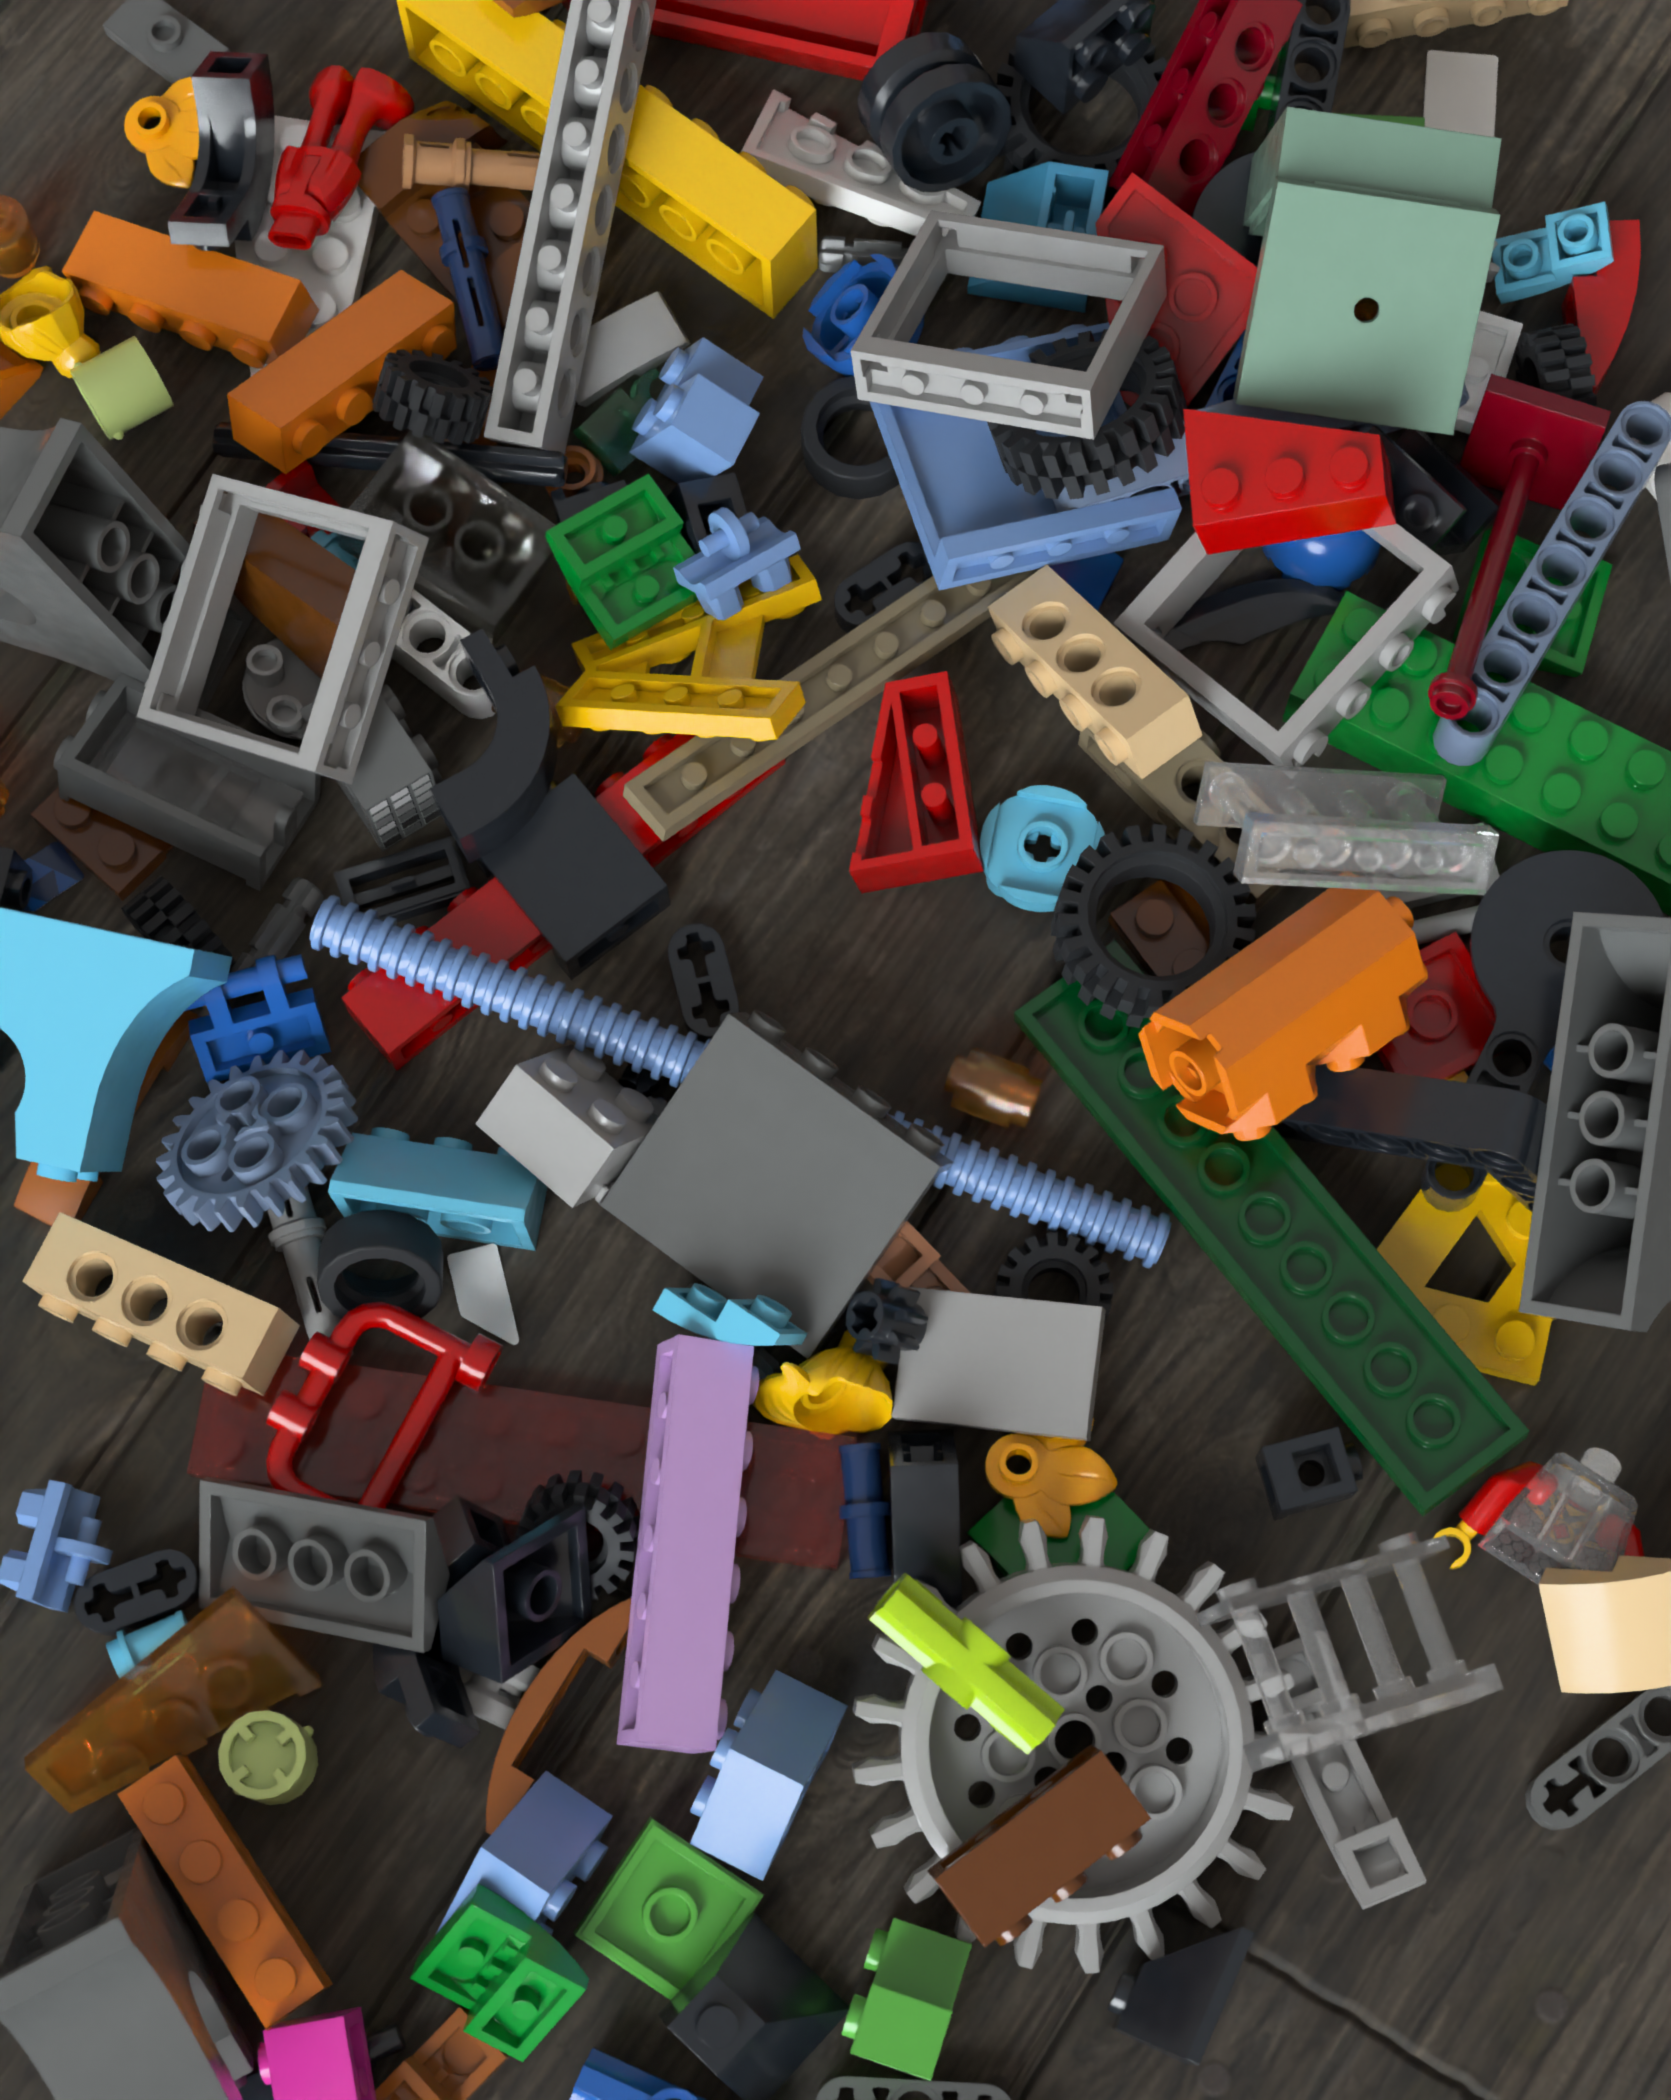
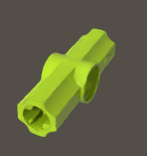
[868,1572,1065,1755]

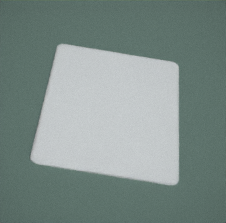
[1423,50,1498,137]

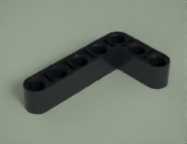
[1272,1064,1547,1212]

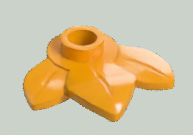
[124,77,199,189]
[985,1418,1117,1539]

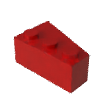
[1183,408,1396,555]

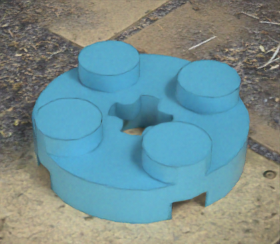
[980,785,1105,912]

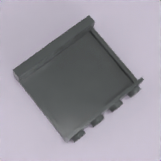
[600,1009,954,1359]

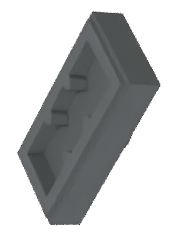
[103,0,230,85]

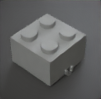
[476,1044,659,1208]

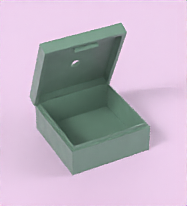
[1233,107,1502,435]

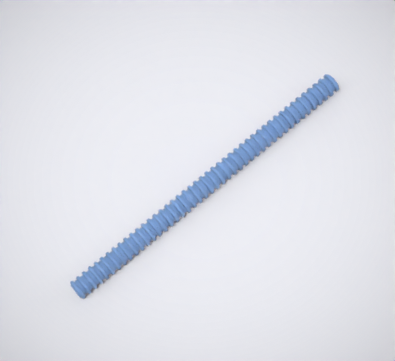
[309,895,1172,1269]

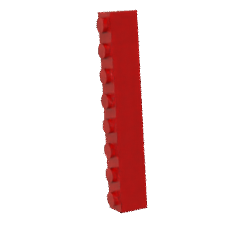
[341,734,786,1071]

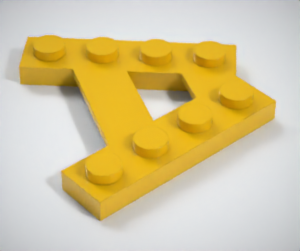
[555,554,822,741]
[1376,1071,1557,1386]

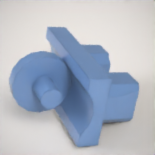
[673,507,801,620]
[0,1480,113,1613]

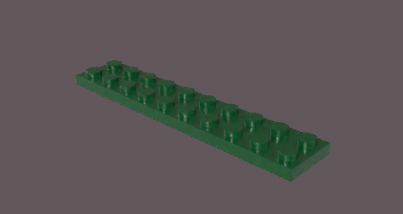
[1014,940,1529,1517]

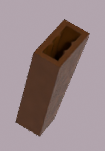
[193,513,356,679]

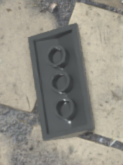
[199,1477,450,1653]

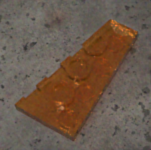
[24,1586,322,1814]

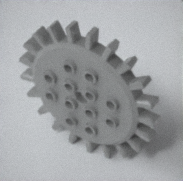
[852,1515,1302,1974]

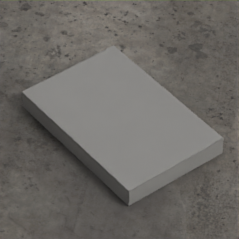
[892,1287,1106,1441]

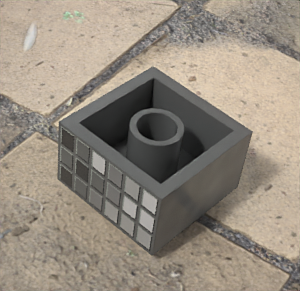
[300,684,444,852]

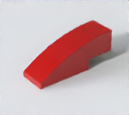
[1562,219,1641,395]

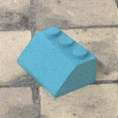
[328,1127,547,1251]

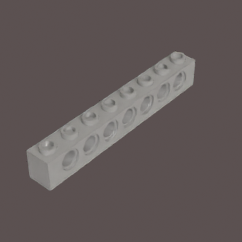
[484,0,657,455]

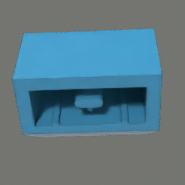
[967,161,1109,313]

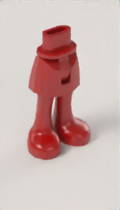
[268,65,415,250]

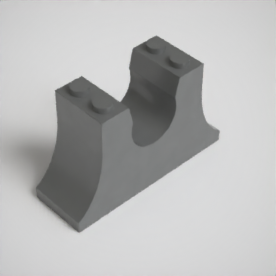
[0,417,254,711]
[1519,912,1671,1332]
[0,1826,255,2100]

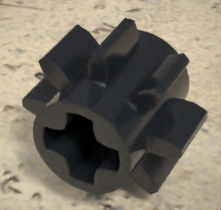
[845,1278,928,1365]

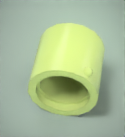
[70,336,174,441]
[218,1710,318,1805]

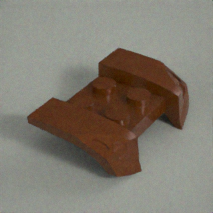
[357,100,530,331]

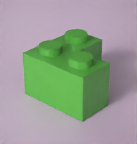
[841,1918,972,2081]

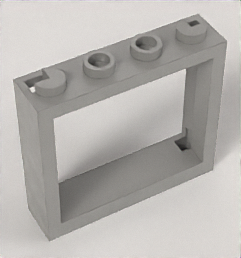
[851,210,1167,440]
[136,474,429,785]
[1113,523,1459,777]

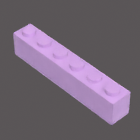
[617,1334,759,1754]

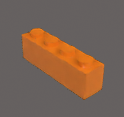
[62,211,319,369]
[227,270,457,474]
[117,1755,333,2029]

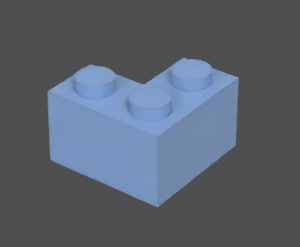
[629,337,763,484]
[690,1670,848,1881]
[436,1771,613,1935]

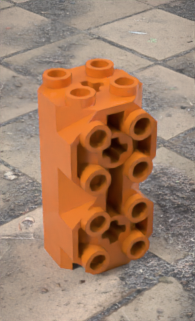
[1138,879,1428,1141]

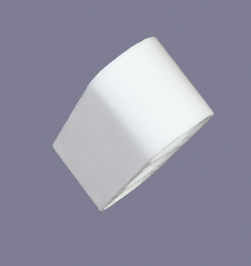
[391,589,497,719]

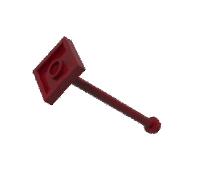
[1428,374,1611,720]

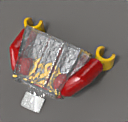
[1431,1448,1644,1585]

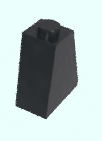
[888,1429,962,1608]

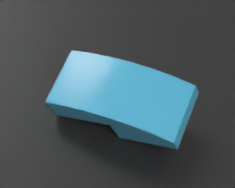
[1492,202,1614,304]
[653,1283,808,1346]

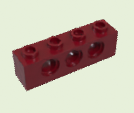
[1108,0,1303,217]

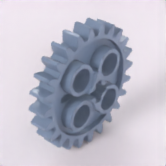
[156,1050,358,1232]

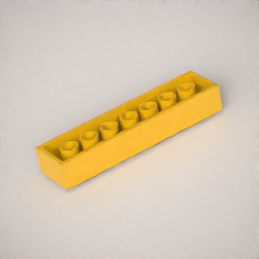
[396,0,818,319]

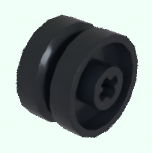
[857,32,1011,192]

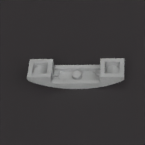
[1248,1634,1427,1910]

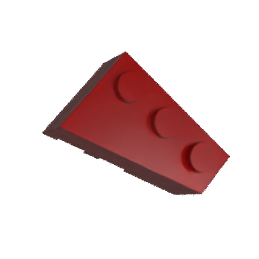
[849,671,984,894]

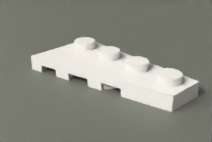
[741,89,981,236]

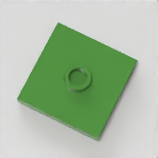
[573,1817,764,2000]

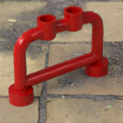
[266,1301,503,1509]

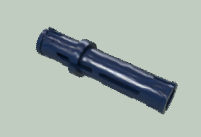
[431,187,504,371]

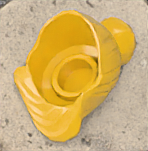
[0,266,101,378]
[752,1330,893,1440]

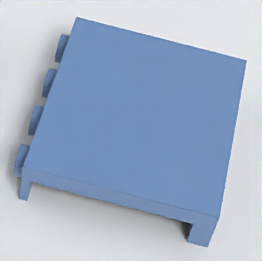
[870,322,1182,590]

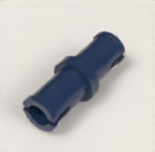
[838,1442,892,1579]

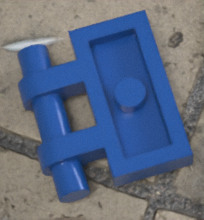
[185,954,331,1085]

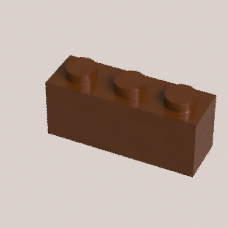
[927,1744,1151,1948]

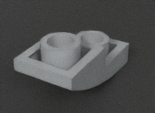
[576,291,691,407]

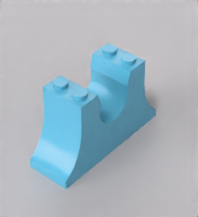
[0,907,232,1182]

